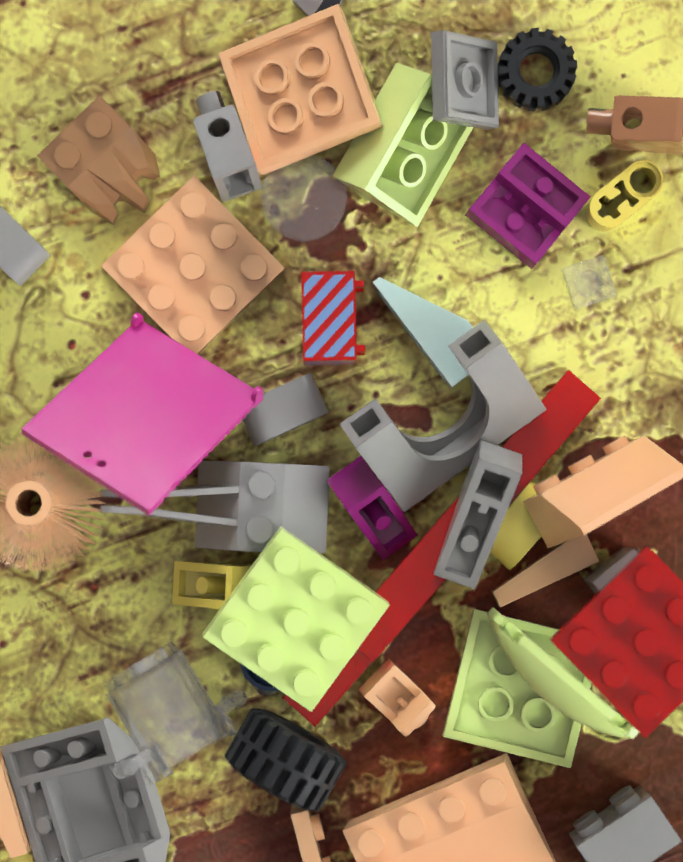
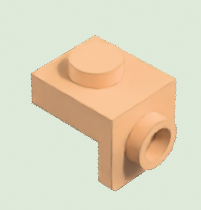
[358,659,436,737]

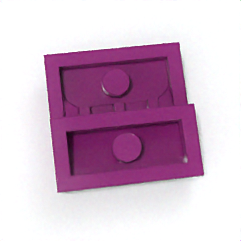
[465,143,591,269]

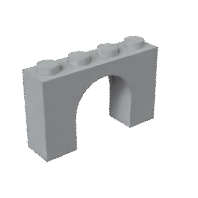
[340,320,547,512]

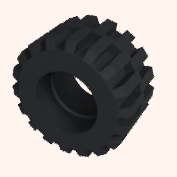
[225,708,347,811]

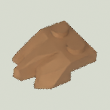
[37,95,160,225]

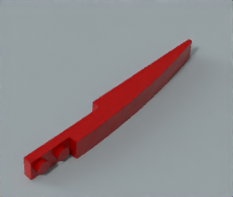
[282,370,601,727]

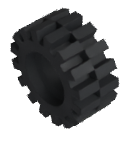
[498,28,578,112]

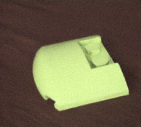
[487,607,639,739]

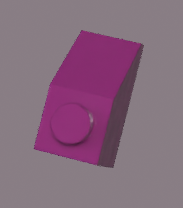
[326,456,418,560]

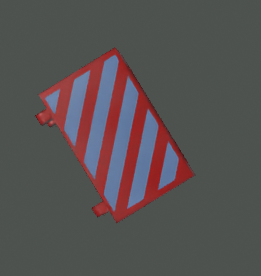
[301,271,365,366]

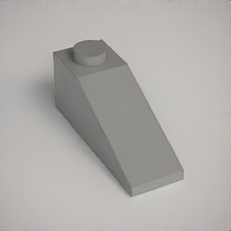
[434,440,522,589]

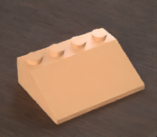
[343,753,556,862]

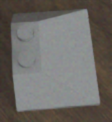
[0,718,171,862]

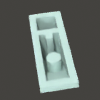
[372,277,478,389]

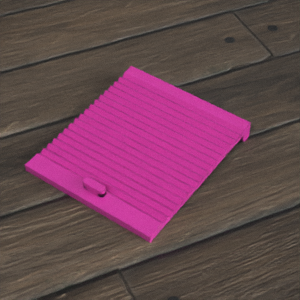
[21,312,264,516]

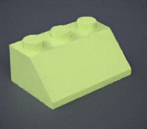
[333,63,474,227]

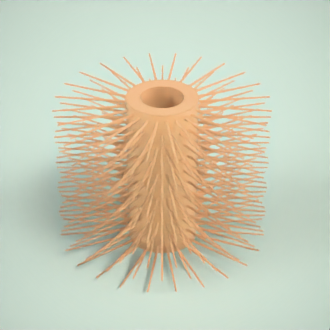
[0,437,106,572]

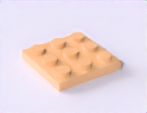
[218,4,383,175]
[101,176,285,354]

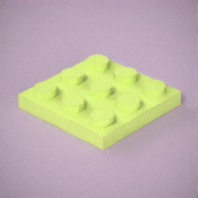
[202,526,390,712]
[443,608,591,768]

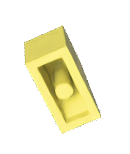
[172,561,252,609]

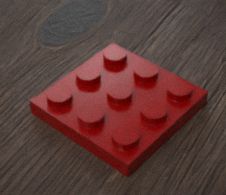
[549,546,683,738]

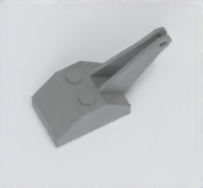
[100,460,330,553]

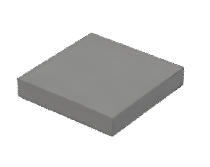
[431,30,499,130]

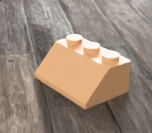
[523,435,683,548]

